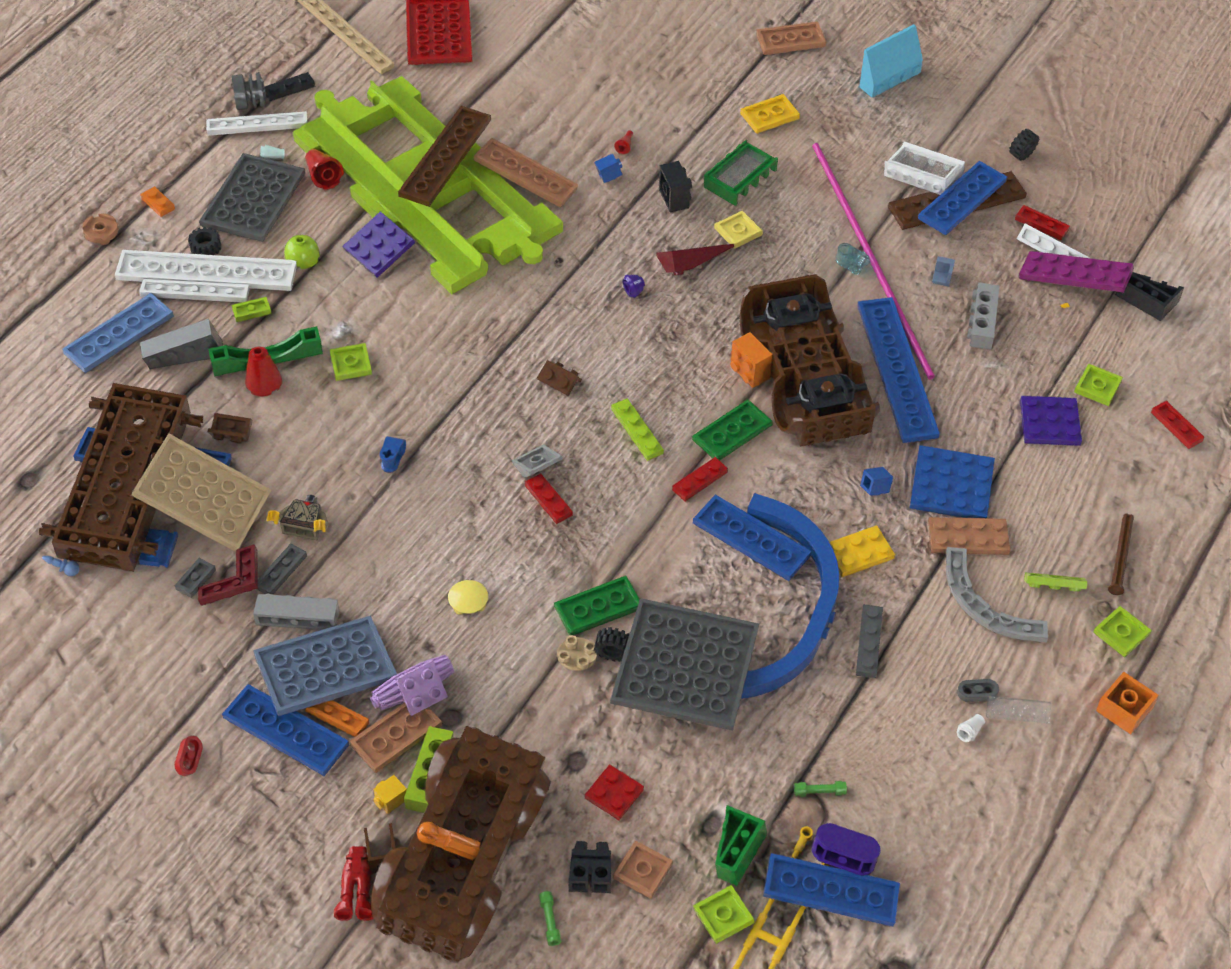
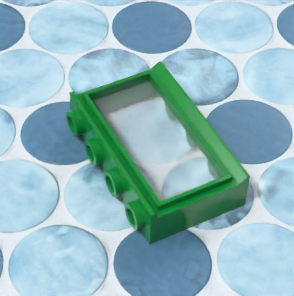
[703,140,778,206]

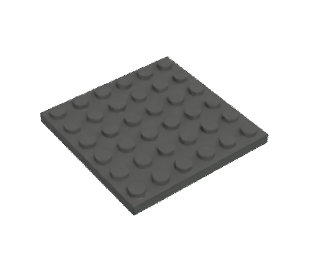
[610,598,759,731]

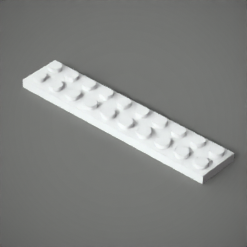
[115,250,297,291]

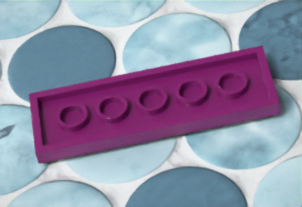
[1019,251,1134,293]

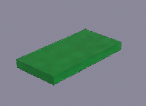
[692,399,773,461]
[554,576,640,636]

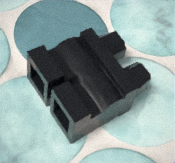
[568,841,611,893]

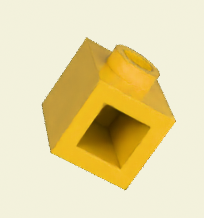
[373,775,407,814]

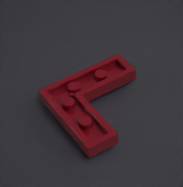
[198,544,258,606]

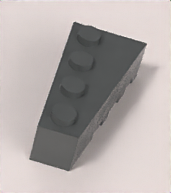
[140,318,223,369]

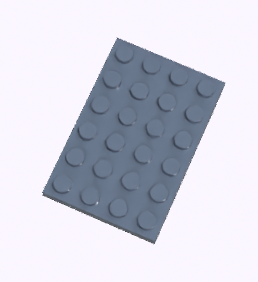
[253,616,397,716]

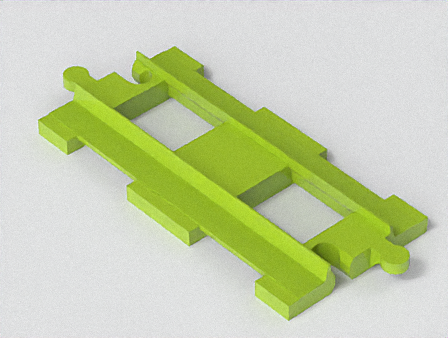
[293,76,563,294]

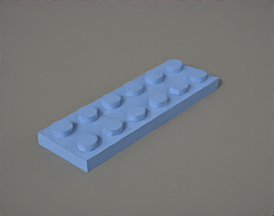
[62,293,174,373]

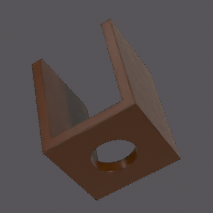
[364,823,396,874]

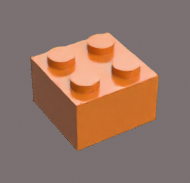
[730,332,773,388]
[1096,671,1159,734]

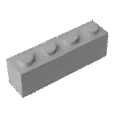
[253,594,339,630]

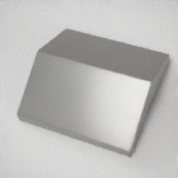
[512,444,562,477]

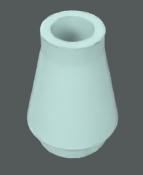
[260,145,285,160]

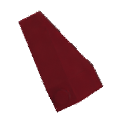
[656,243,734,276]

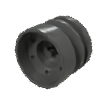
[232,72,266,110]

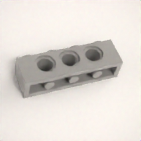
[967,282,1000,350]

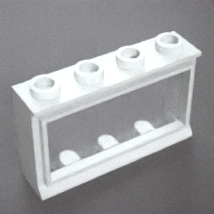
[884,142,965,195]

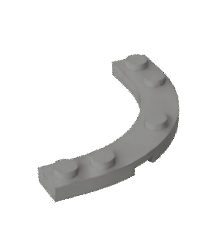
[946,547,1048,642]

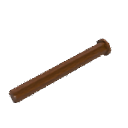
[1108,513,1134,595]

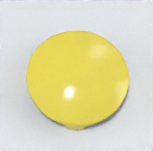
[448,580,488,614]

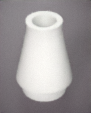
[957,714,985,742]

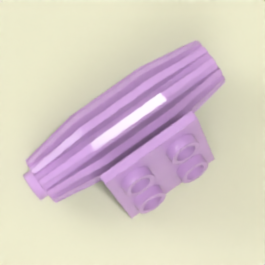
[370,655,454,716]

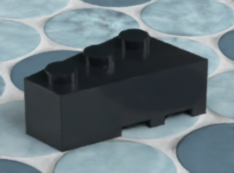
[1115,272,1184,321]

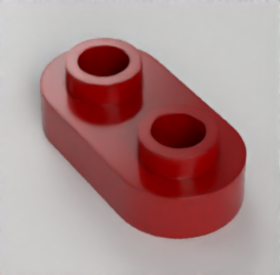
[175,735,203,777]

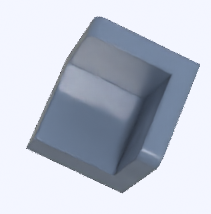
[932,256,955,287]

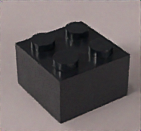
[659,161,692,213]

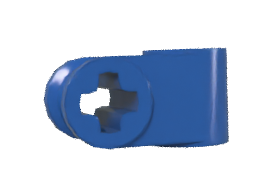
[379,436,406,473]

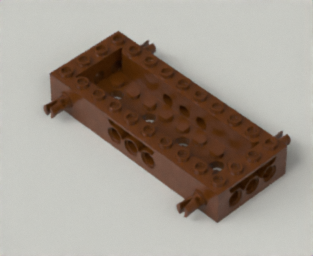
[39,383,203,572]

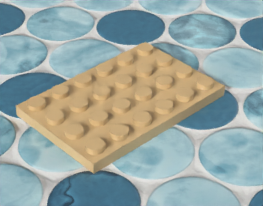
[131,433,271,552]

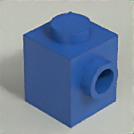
[594,154,623,184]
[860,467,893,496]

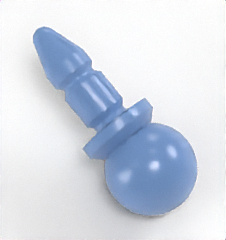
[42,556,80,576]

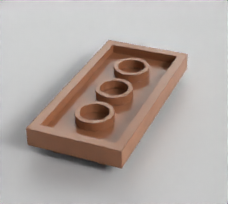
[756,21,826,55]
[928,517,1010,555]
[349,702,442,773]

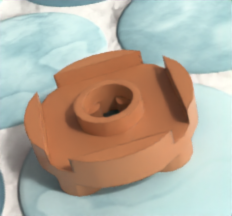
[82,213,119,245]

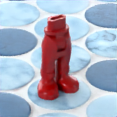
[334,846,373,921]

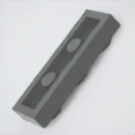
[256,543,307,594]

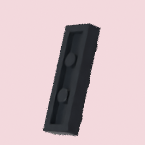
[265,72,315,102]

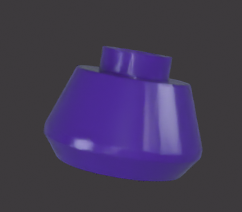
[622,275,645,298]

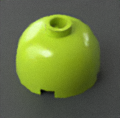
[284,235,320,269]

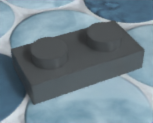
[175,558,216,598]

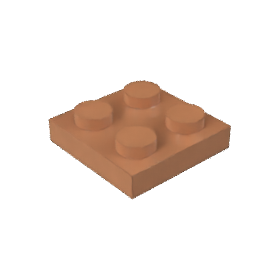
[613,841,673,899]

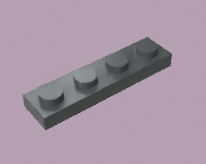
[855,604,883,678]

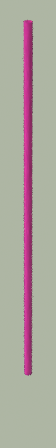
[812,143,935,380]

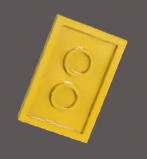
[740,94,800,134]
[829,525,895,577]

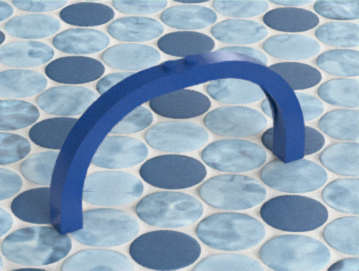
[741,493,839,699]

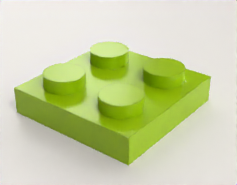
[329,343,372,381]
[1074,364,1123,406]
[1093,606,1152,657]
[693,885,754,944]

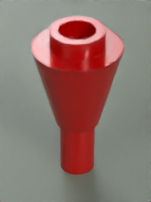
[614,130,633,154]

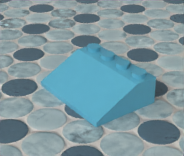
[859,24,923,98]

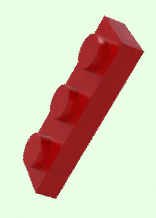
[1015,205,1070,240]
[1151,400,1204,449]
[672,457,728,501]
[525,473,573,524]

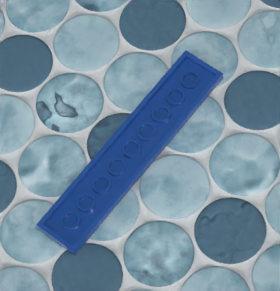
[857,297,940,443]

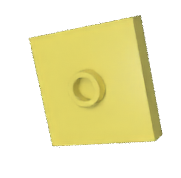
[714,210,763,249]

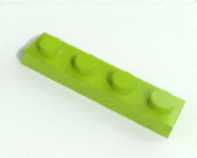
[611,398,664,461]

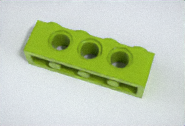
[404,726,454,813]

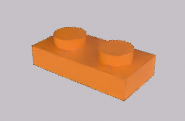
[140,186,175,217]

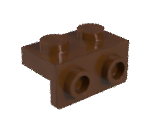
[536,360,582,397]
[207,413,253,443]

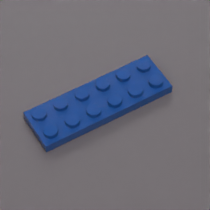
[918,161,1007,235]
[693,494,812,581]
[222,684,349,776]
[763,853,900,927]

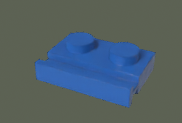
[139,529,178,568]

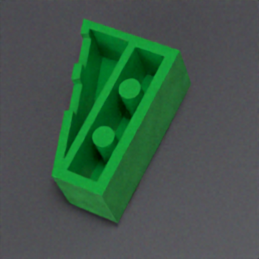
[715,805,767,886]

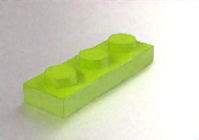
[1024,572,1088,592]

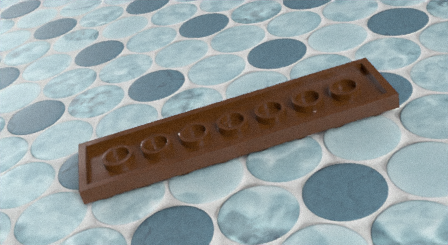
[398,106,491,207]
[888,171,1027,230]

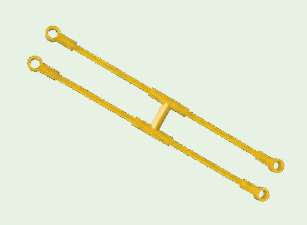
[732,826,829,969]

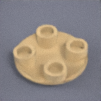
[557,635,598,671]

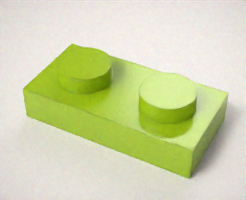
[231,296,272,323]

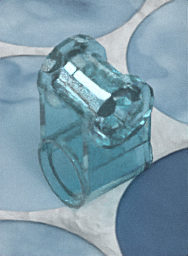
[835,243,870,274]

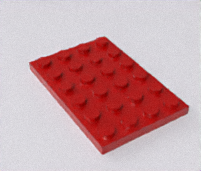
[406,0,472,65]

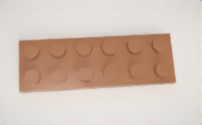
[474,138,578,208]

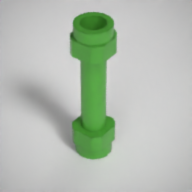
[794,781,847,797]
[539,891,561,946]

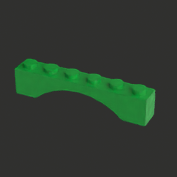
[208,326,323,377]

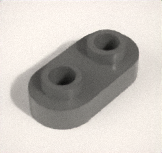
[957,679,999,702]

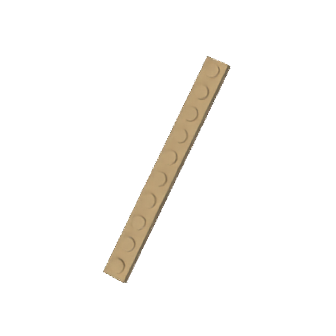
[297,0,394,75]

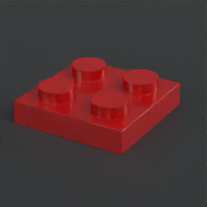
[585,764,644,821]

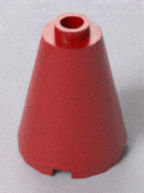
[305,149,344,190]
[245,346,282,397]

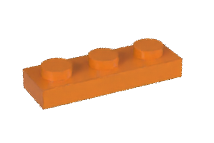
[305,700,369,737]

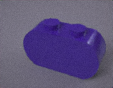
[812,823,881,876]

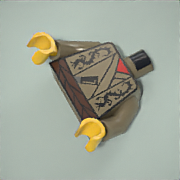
[267,495,329,541]

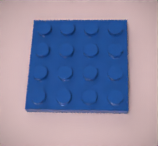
[910,445,995,518]

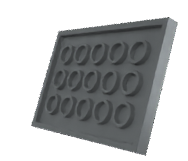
[199,153,306,242]

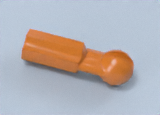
[417,822,481,860]

